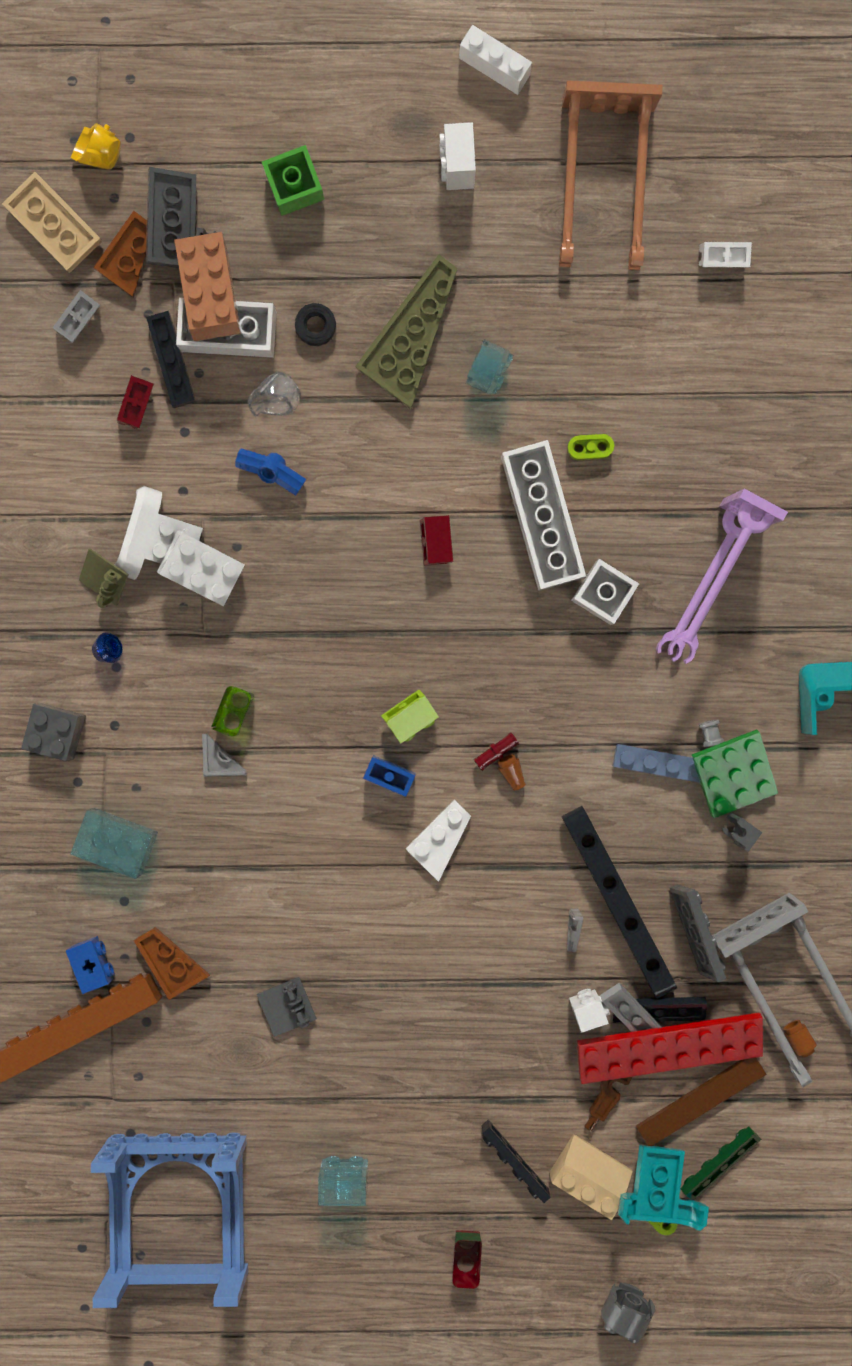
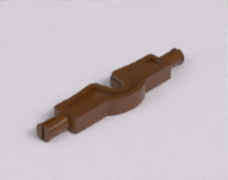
[584,1077,632,1132]

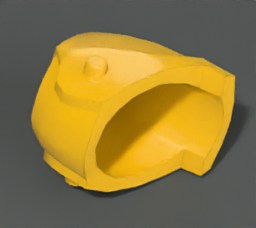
[70,123,121,169]

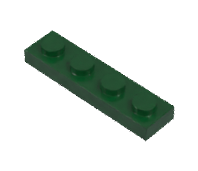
[680,1126,762,1200]

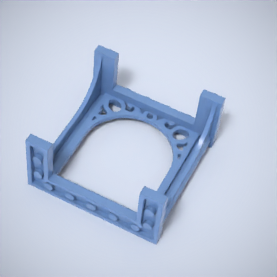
[91,1133,248,1308]

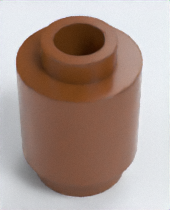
[783,1020,817,1057]

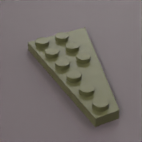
[355,254,457,409]

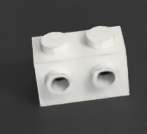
[569,989,610,1033]

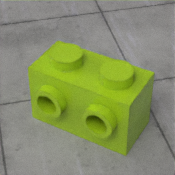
[381,690,439,744]

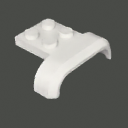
[114,486,203,580]

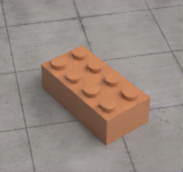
[175,232,241,341]

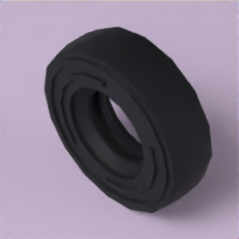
[295,303,336,346]

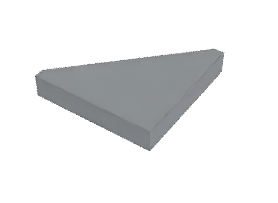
[202,734,247,777]
[567,908,583,952]

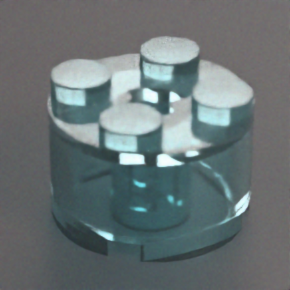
[465,339,514,395]

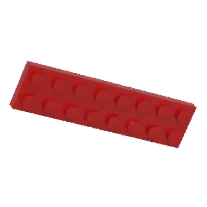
[577,1012,763,1084]

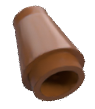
[498,754,526,791]

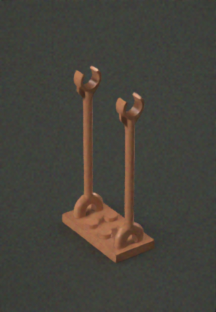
[559,80,663,270]

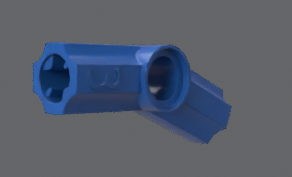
[235,448,306,496]

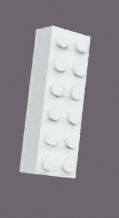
[501,440,586,591]

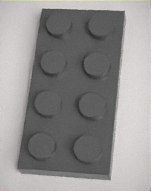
[146,167,196,268]
[670,885,726,982]

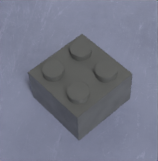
[21,703,86,761]

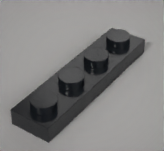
[146,311,196,408]
[611,997,707,1023]
[481,1119,551,1203]

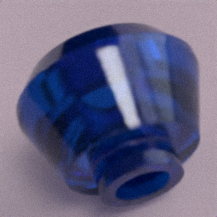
[92,632,123,663]

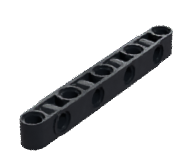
[561,806,678,999]

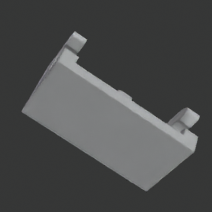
[53,290,100,343]

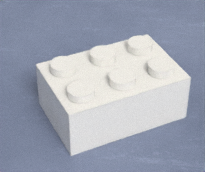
[157,530,245,606]

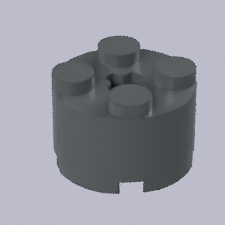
[601,1283,655,1343]

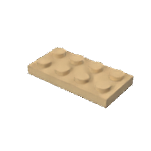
[2,172,102,273]

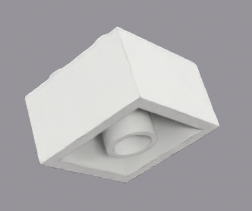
[439,122,476,190]
[571,559,639,625]

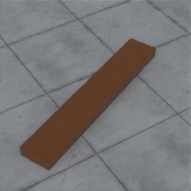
[636,1057,767,1146]

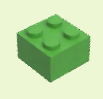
[262,145,325,216]

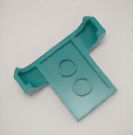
[618,1145,709,1231]

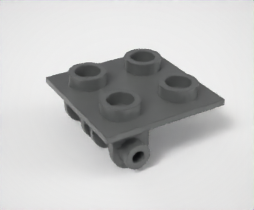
[256,977,317,1037]

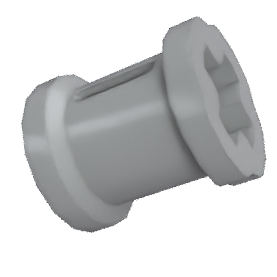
[698,719,724,747]

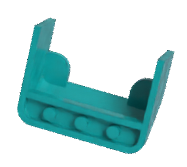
[799,662,852,735]

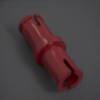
[473,732,519,771]

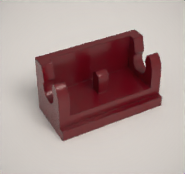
[117,375,154,429]
[420,515,453,566]

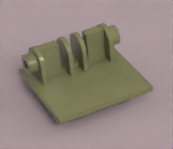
[79,549,129,608]

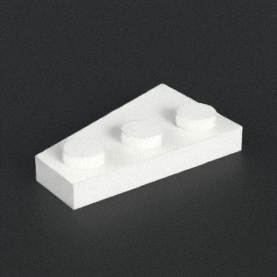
[406,799,471,882]

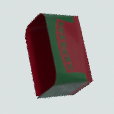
[452,1230,482,1289]

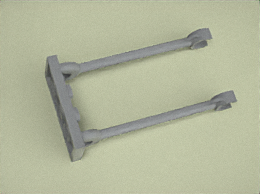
[712,893,852,1088]

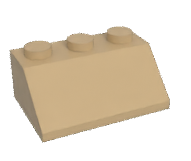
[549,1134,633,1220]

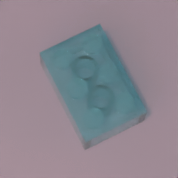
[70,808,158,879]

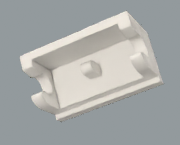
[699,242,752,268]

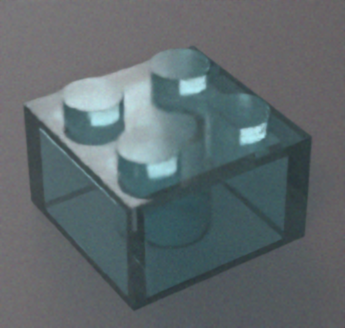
[318,1156,368,1206]

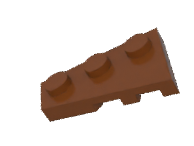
[93,211,147,298]
[134,927,210,1000]

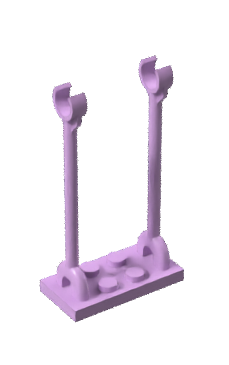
[656,489,788,664]

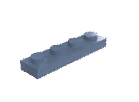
[612,744,700,783]

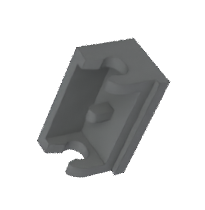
[722,812,762,852]

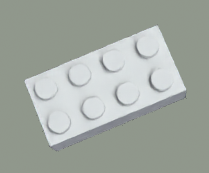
[176,298,277,358]

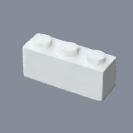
[459,25,532,95]

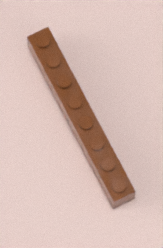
[0,973,162,1083]

